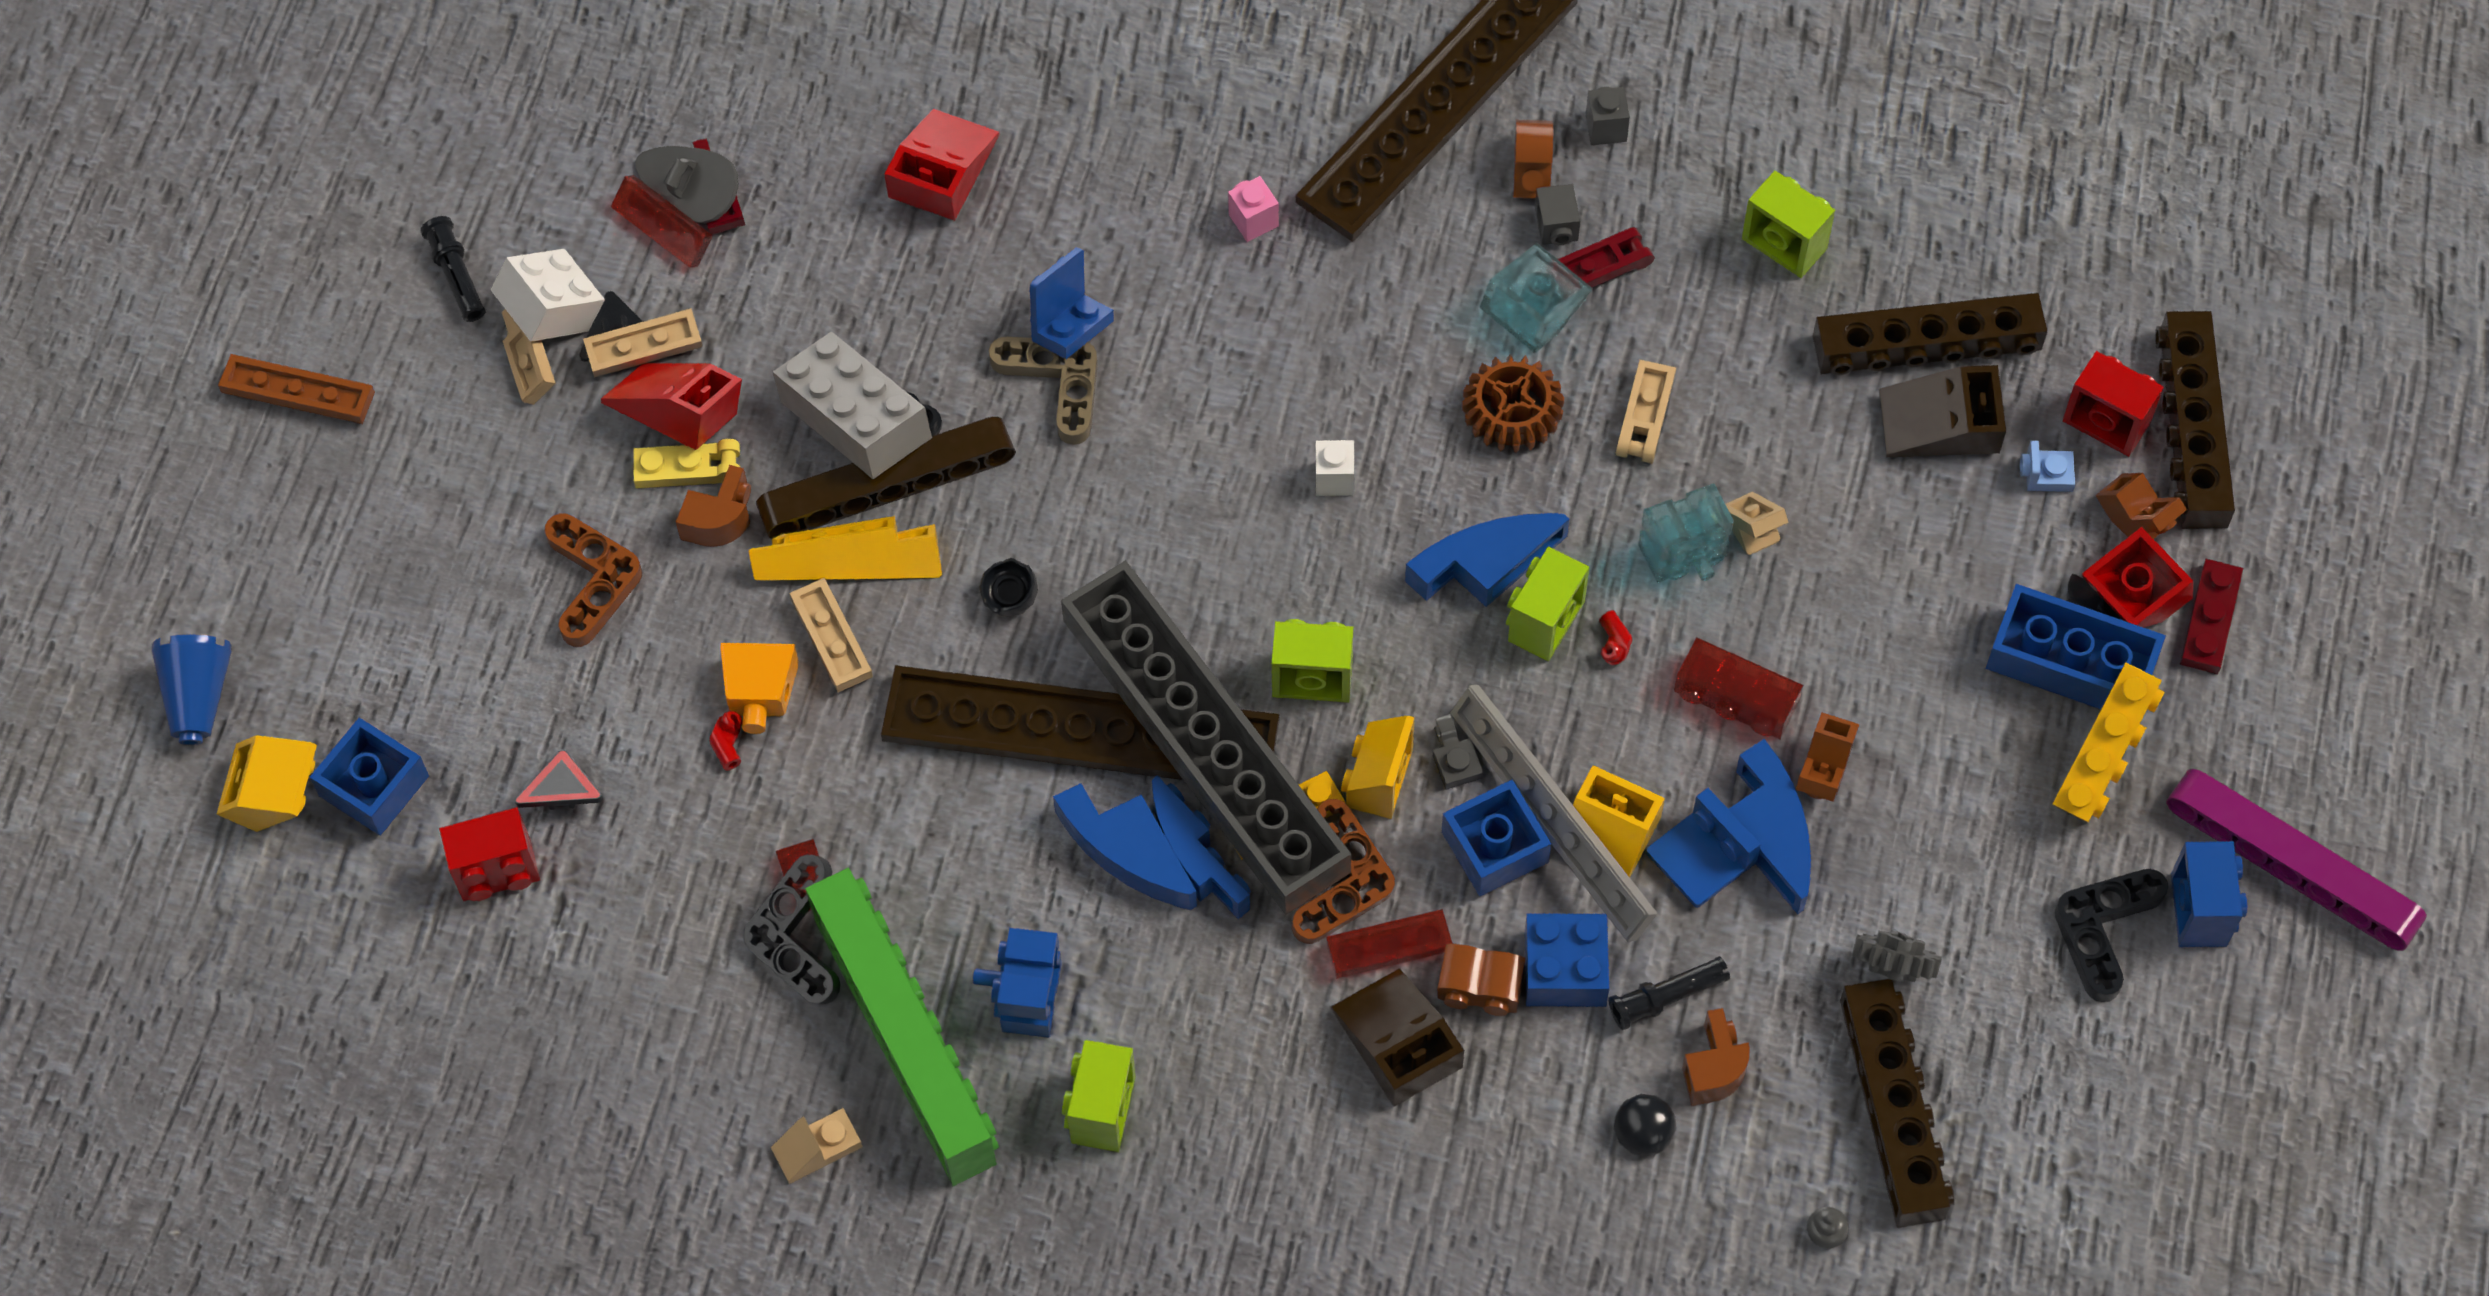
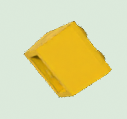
[216,735,317,832]
[1573,765,1665,877]

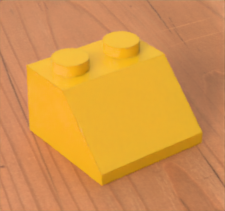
[1341,715,1415,819]

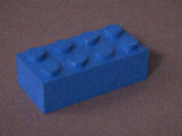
[1985,584,2166,709]

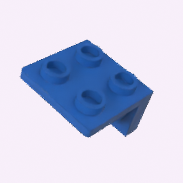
[1029,247,1114,359]
[1646,788,1761,908]

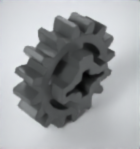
[1852,930,1942,982]

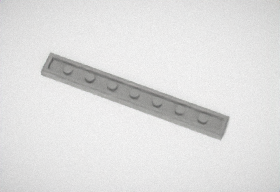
[1450,685,1658,942]

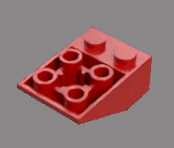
[884,109,1000,221]
[601,363,742,450]

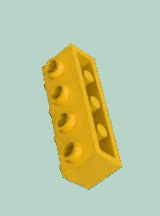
[2052,663,2165,823]

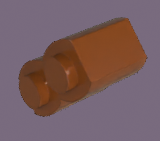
[1437,944,1526,1016]

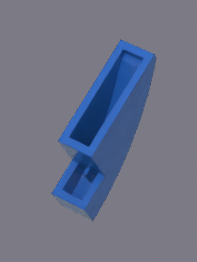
[1405,513,1569,607]
[1729,739,1811,914]
[1053,783,1197,910]

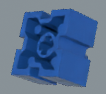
[973,927,1062,1038]

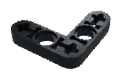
[743,854,841,1004]
[2054,869,2168,1002]

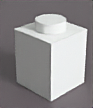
[1316,440,1354,496]

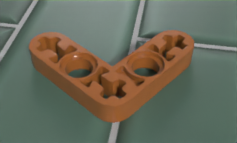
[545,513,642,647]
[1291,799,1395,944]

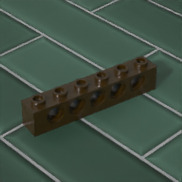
[1813,293,2048,375]
[2155,311,2235,529]
[1840,979,1954,1228]

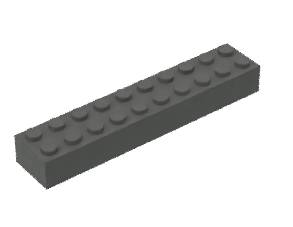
[1061,560,1351,915]

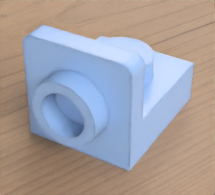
[2020,441,2075,492]

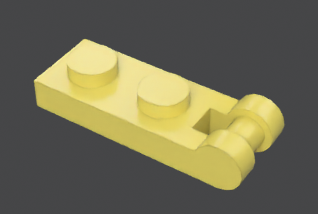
[634,439,740,488]

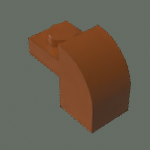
[1513,120,1553,198]
[676,465,751,547]
[2095,473,2187,539]
[1795,712,1859,802]
[1682,1008,1750,1106]

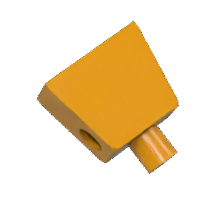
[720,643,799,734]

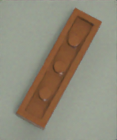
[218,354,375,424]

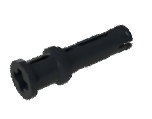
[420,216,486,322]
[1608,956,1730,1030]

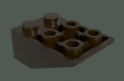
[1879,365,2006,457]
[1331,968,1465,1106]

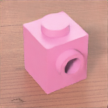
[1228,176,1279,242]

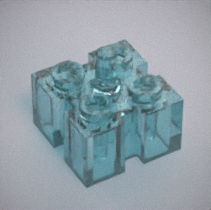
[1638,483,1734,583]

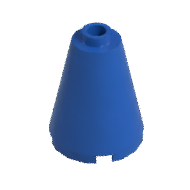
[152,634,232,745]

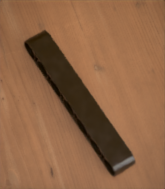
[756,417,1016,539]

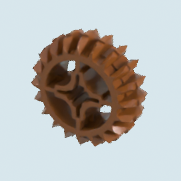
[1462,354,1564,453]

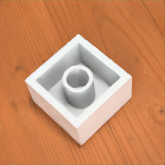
[491,249,605,341]

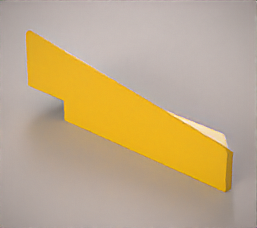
[749,516,942,580]

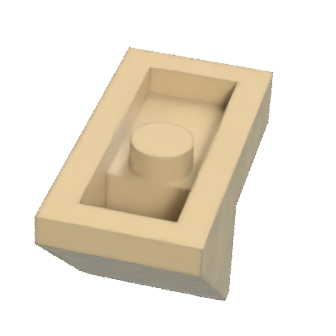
[1719,492,1789,555]
[771,1108,863,1184]

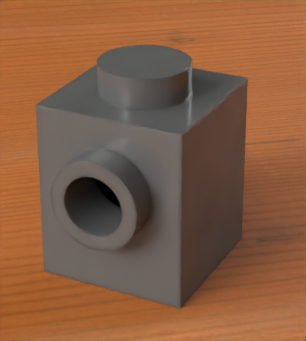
[1586,87,1630,145]

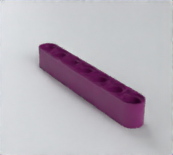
[2166,769,2427,951]

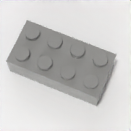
[773,331,932,479]

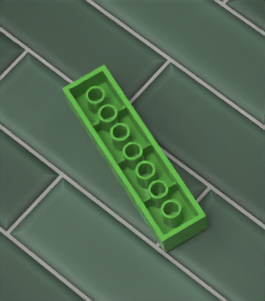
[805,867,999,1186]

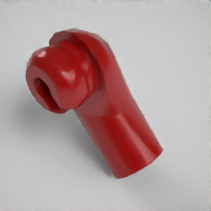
[1599,610,1633,665]
[709,711,743,771]

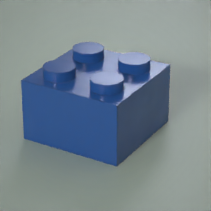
[310,717,429,836]
[1441,779,1551,897]
[2171,841,2247,947]
[1524,913,1609,1007]

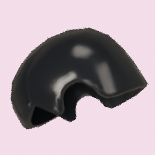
[979,558,1038,617]
[1614,1094,1676,1157]

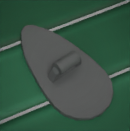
[635,146,739,224]

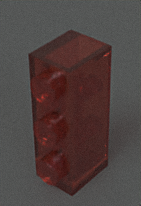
[1674,637,1803,739]

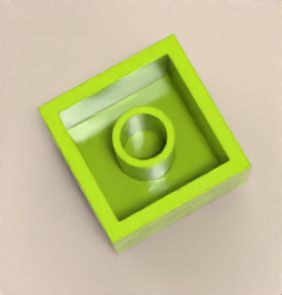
[1742,170,1835,278]
[1505,546,1589,662]
[1271,619,1353,703]
[1062,1040,1136,1152]

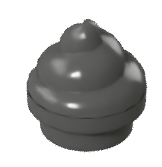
[1807,1207,1849,1248]

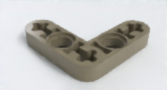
[989,336,1098,445]

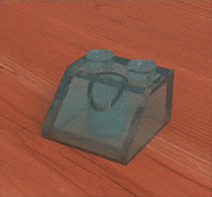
[1479,243,1592,353]

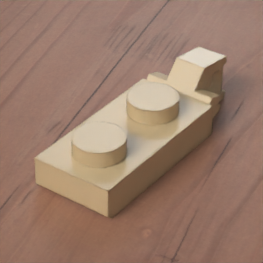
[502,309,556,404]

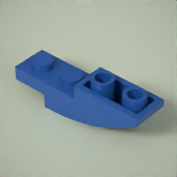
[1152,775,1251,919]

